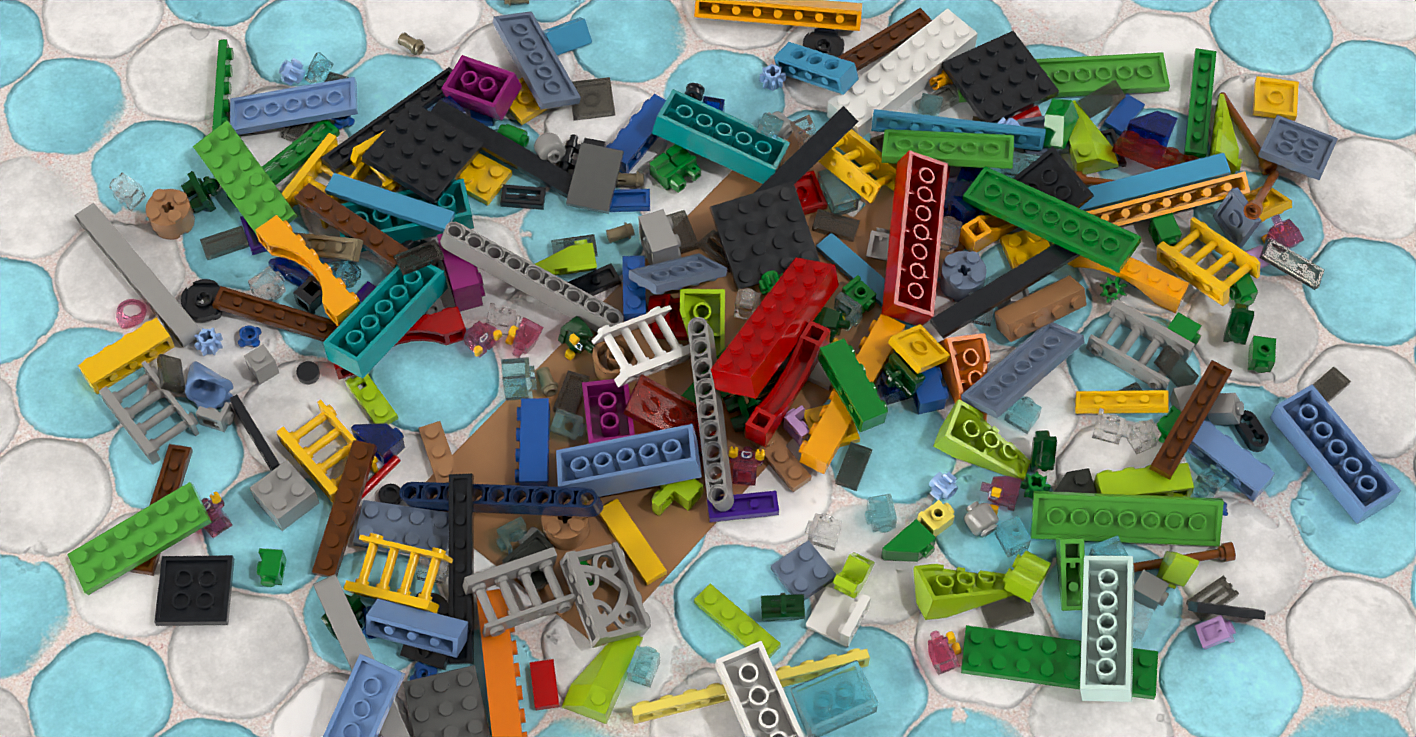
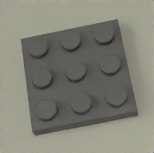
[403,665,491,737]

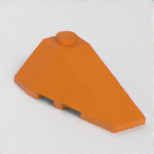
[938,333,990,422]

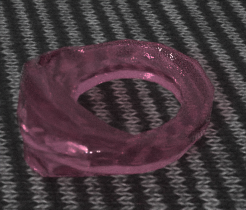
[116,299,147,329]

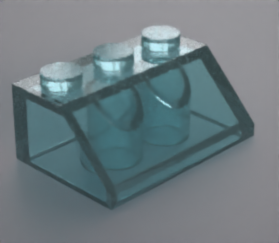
[790,660,878,737]

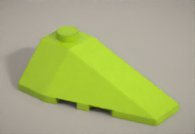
[1068,100,1119,174]
[933,399,1030,481]
[913,564,1014,620]

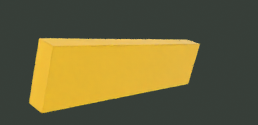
[1075,390,1169,414]
[599,499,667,585]

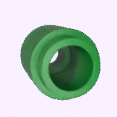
[497,124,529,148]

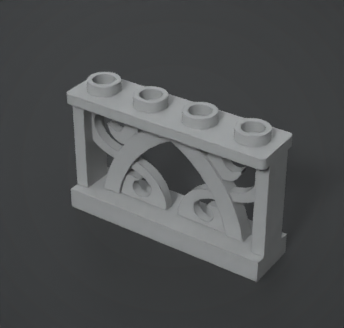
[559,542,651,648]

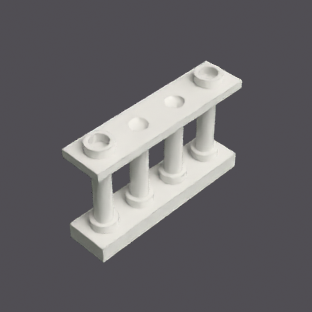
[592,305,691,387]

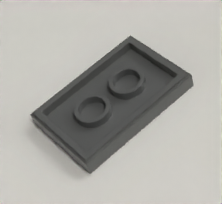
[566,143,624,214]

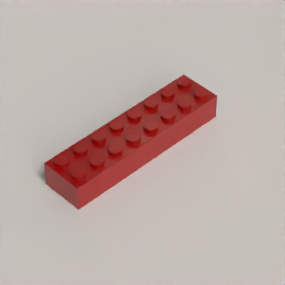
[881,150,948,326]
[711,257,839,399]

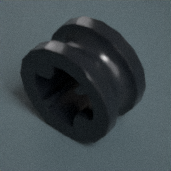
[684,83,705,101]

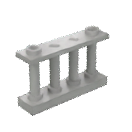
[1086,299,1195,390]
[99,361,199,464]
[463,547,576,637]

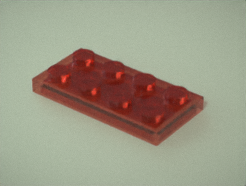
[1112,130,1199,170]
[623,374,716,457]

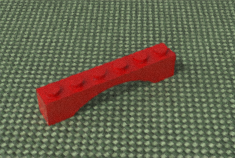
[333,306,468,380]
[745,320,831,448]

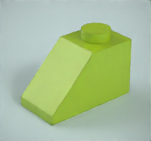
[1156,551,1200,589]

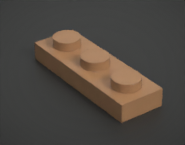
[418,421,459,483]
[751,433,812,492]

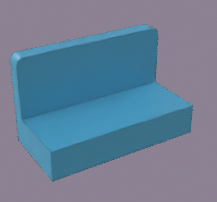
[543,17,592,55]

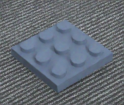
[1258,115,1338,181]

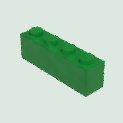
[817,338,888,433]

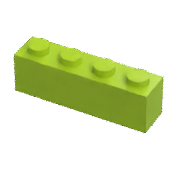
[1094,463,1194,497]

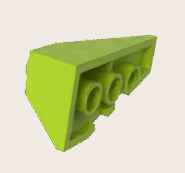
[1209,94,1242,175]
[535,239,597,276]
[680,289,725,357]
[561,635,643,724]

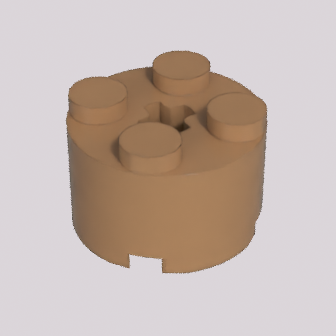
[146,189,195,240]
[593,334,638,380]
[541,499,590,550]

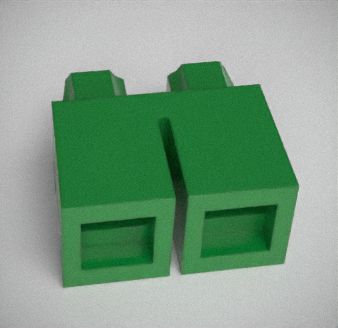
[649,144,701,193]

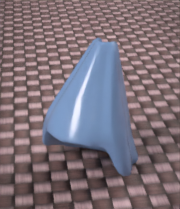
[185,361,234,409]

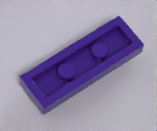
[707,490,779,522]

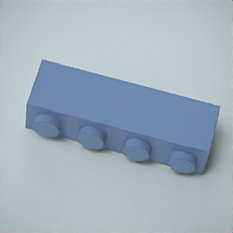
[1187,420,1275,502]
[366,599,468,658]

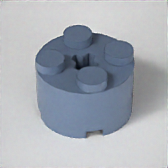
[940,251,986,302]

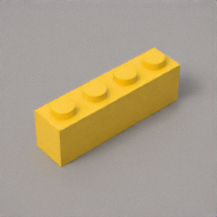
[78,317,175,395]

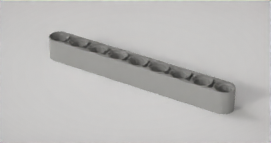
[75,203,201,348]
[440,222,623,332]
[688,317,734,512]
[313,574,410,737]

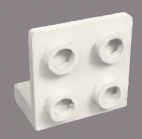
[806,586,871,648]

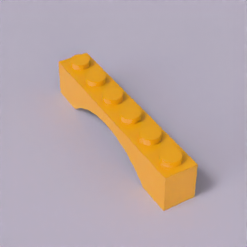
[959,214,1018,252]
[255,215,360,326]
[1068,256,1189,314]

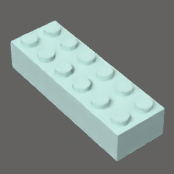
[1080,556,1134,702]

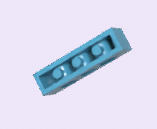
[774,42,859,95]

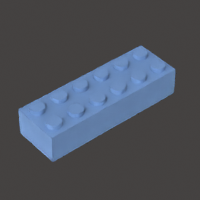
[1270,385,1401,524]
[556,424,702,497]

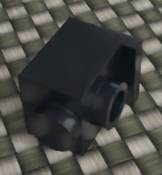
[293,275,323,314]

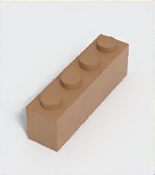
[994,275,1087,342]

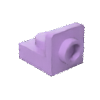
[783,405,809,446]
[1195,615,1236,650]

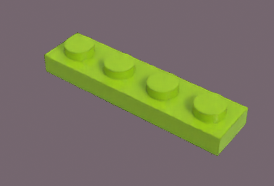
[694,583,781,659]

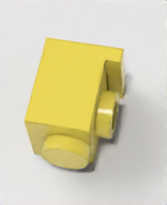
[917,500,955,537]

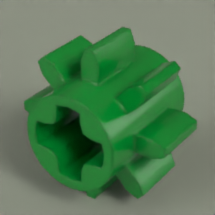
[759,271,783,295]
[1100,277,1127,304]
[1020,471,1051,500]

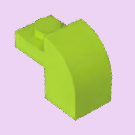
[652,479,703,516]
[833,552,875,599]

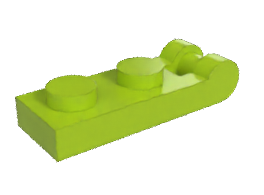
[345,374,398,430]

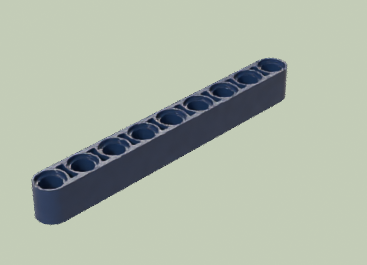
[399,482,603,517]

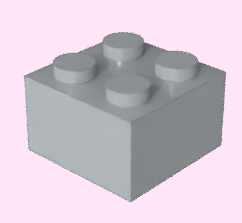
[638,209,681,265]
[250,460,319,531]

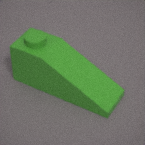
[1056,536,1085,611]

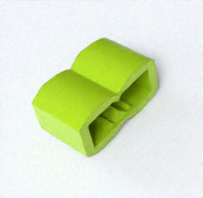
[1003,550,1052,603]

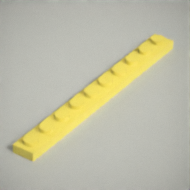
[632,648,870,724]

